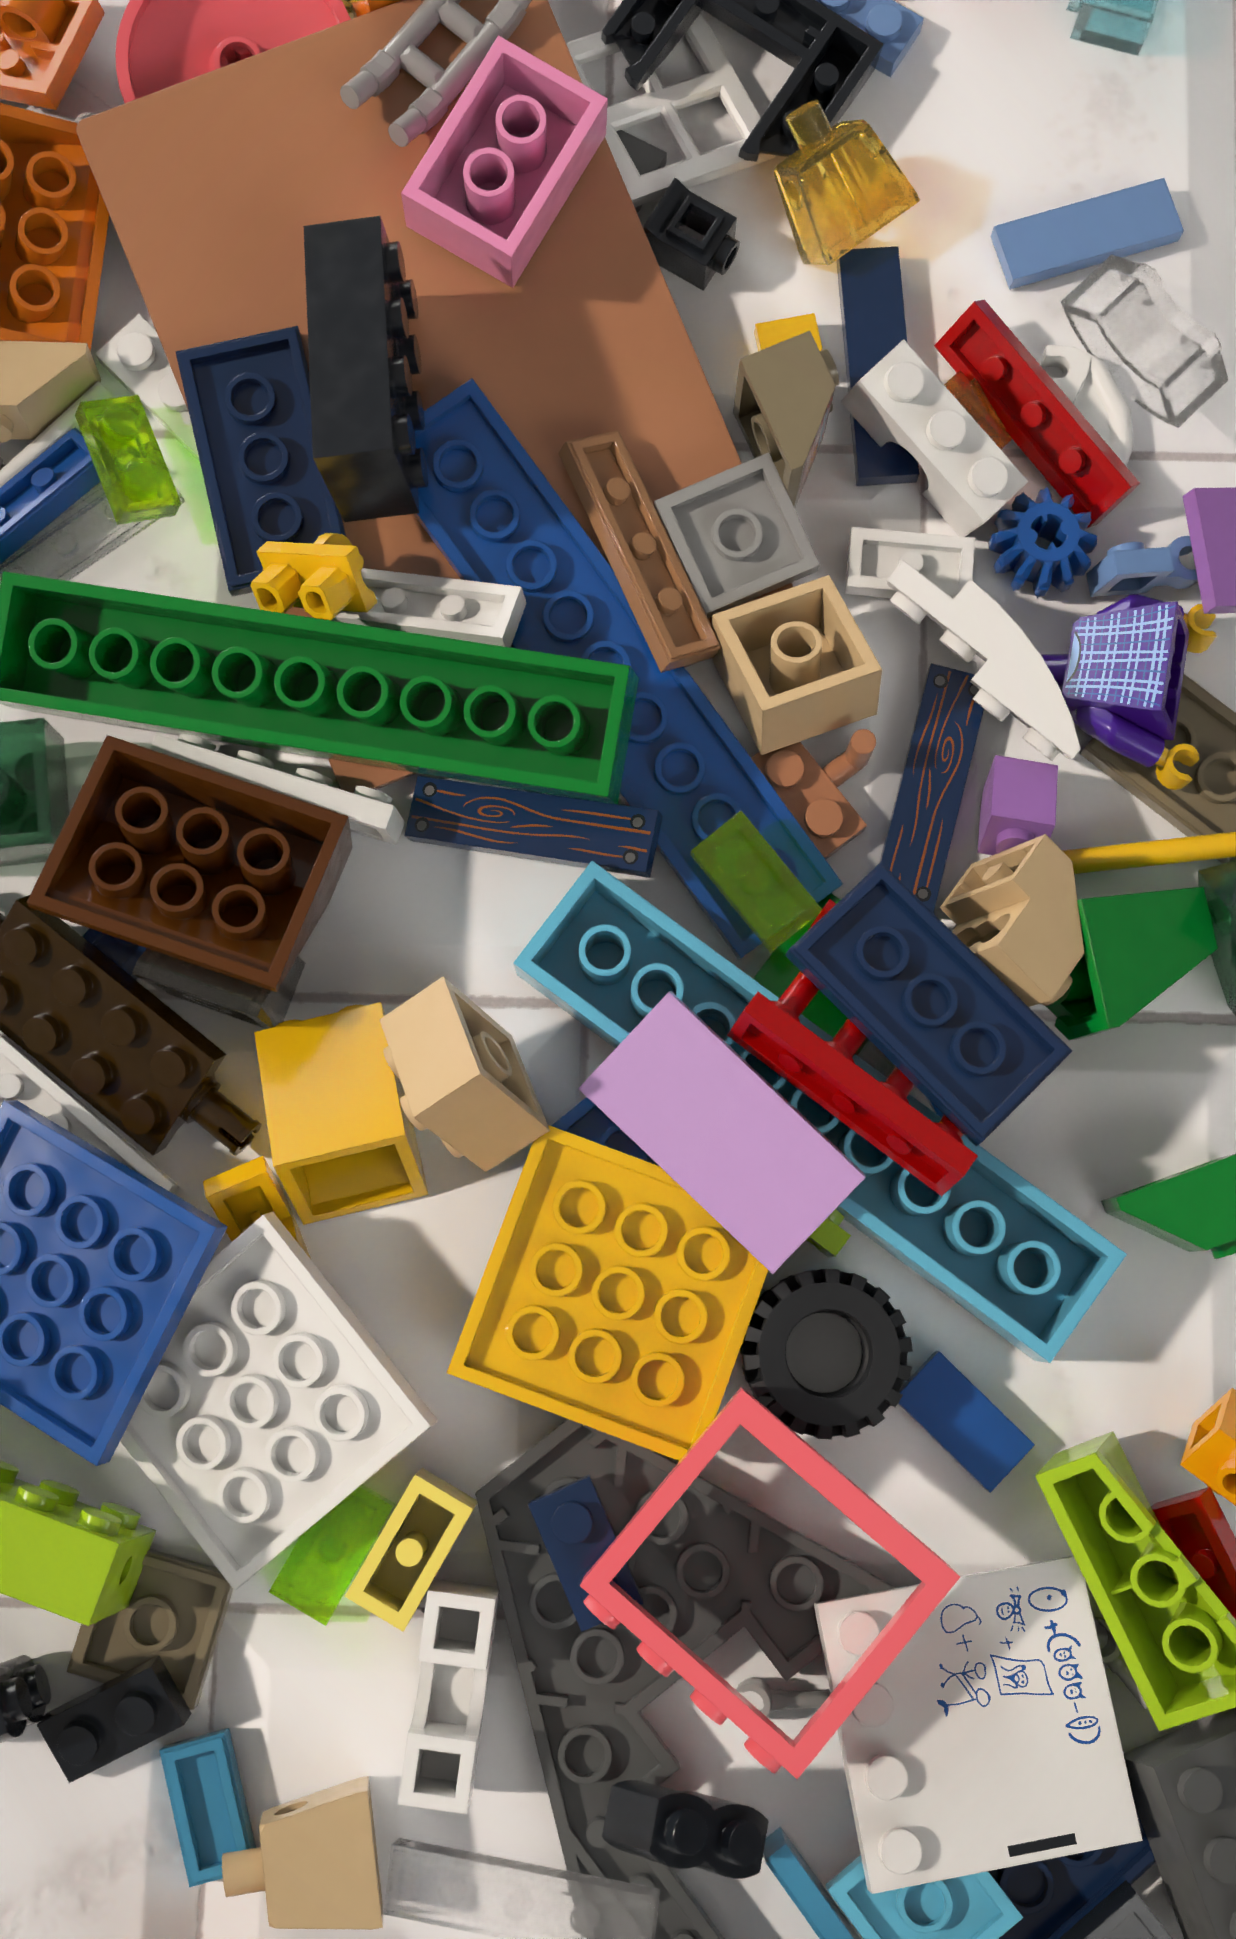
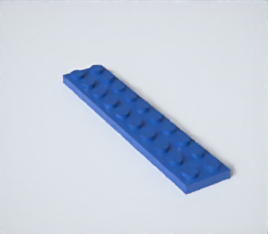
[414,378,843,960]

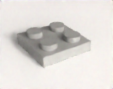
[654,452,820,618]

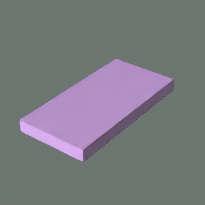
[578,991,866,1274]

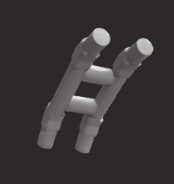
[340,0,532,147]

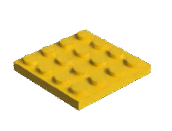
[447,1125,768,1461]

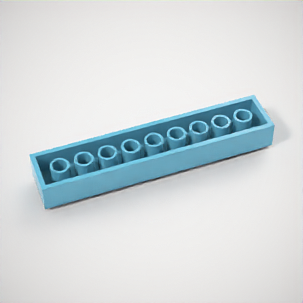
[513,861,1127,1363]

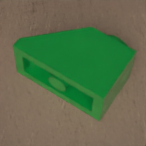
[1101,1154,1236,1259]

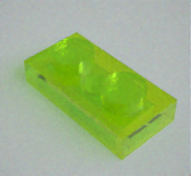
[75,395,182,525]
[689,811,822,953]
[269,1484,396,1626]

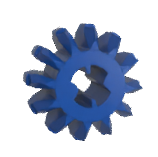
[988,487,1097,598]

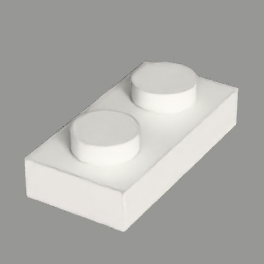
[845,527,975,599]

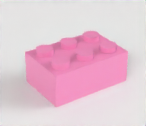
[401,35,608,288]

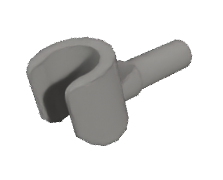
[1095,1617,1147,1709]
[736,1677,828,1717]

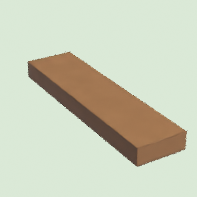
[558,430,722,673]

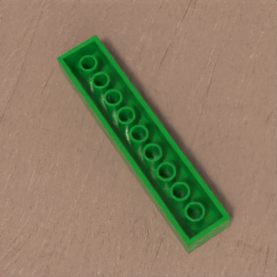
[0,571,639,805]

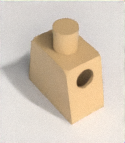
[222,1776,383,1930]

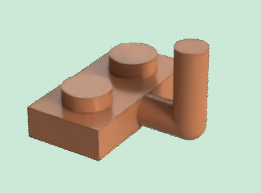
[751,729,876,860]

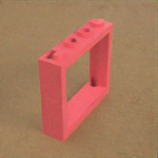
[580,1386,960,1779]

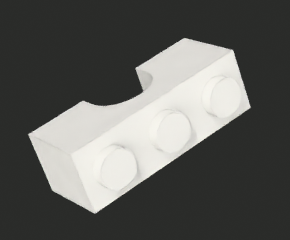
[840,339,1029,537]
[398,1579,499,1814]

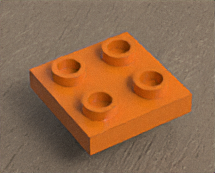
[0,0,105,110]

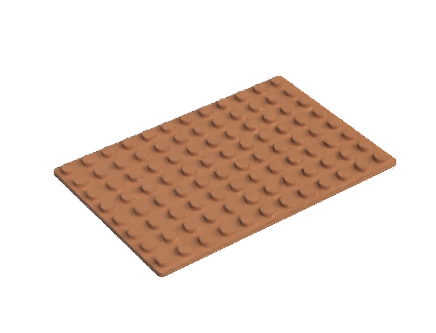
[76,0,793,793]

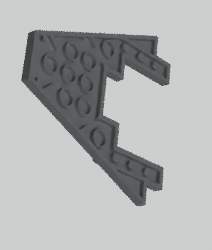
[475,1419,896,1939]

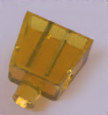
[774,100,920,265]

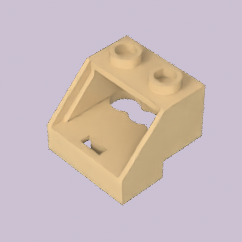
[940,834,1084,1007]

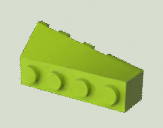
[1035,1431,1236,1731]

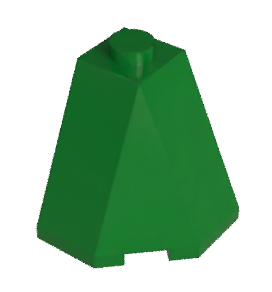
[1046,886,1218,1040]

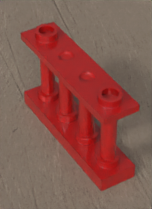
[727,899,978,1197]

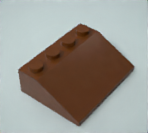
[27,735,353,993]

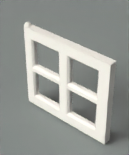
[566,13,776,207]

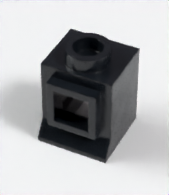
[643,178,740,291]

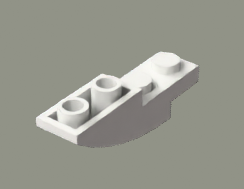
[887,560,1081,761]

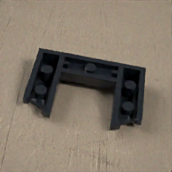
[601,0,884,168]

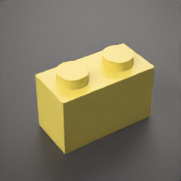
[344,1468,477,1632]

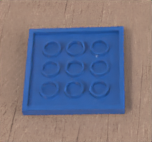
[0,1100,228,1466]

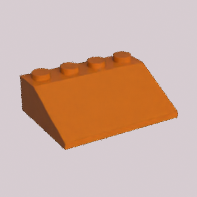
[0,103,109,352]

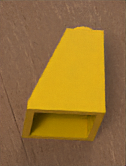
[254,1002,429,1225]

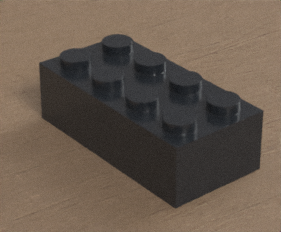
[303,216,428,522]

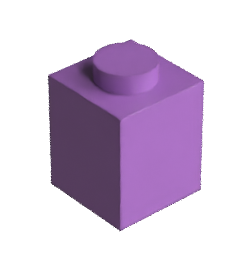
[977,755,1058,855]

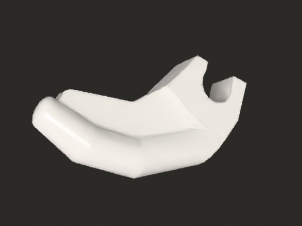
[1041,345,1134,466]

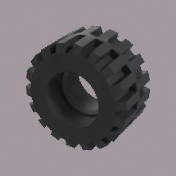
[740,1269,913,1440]

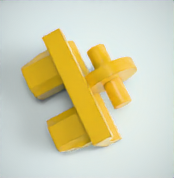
[251,533,377,620]

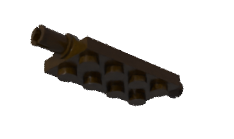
[0,895,262,1156]

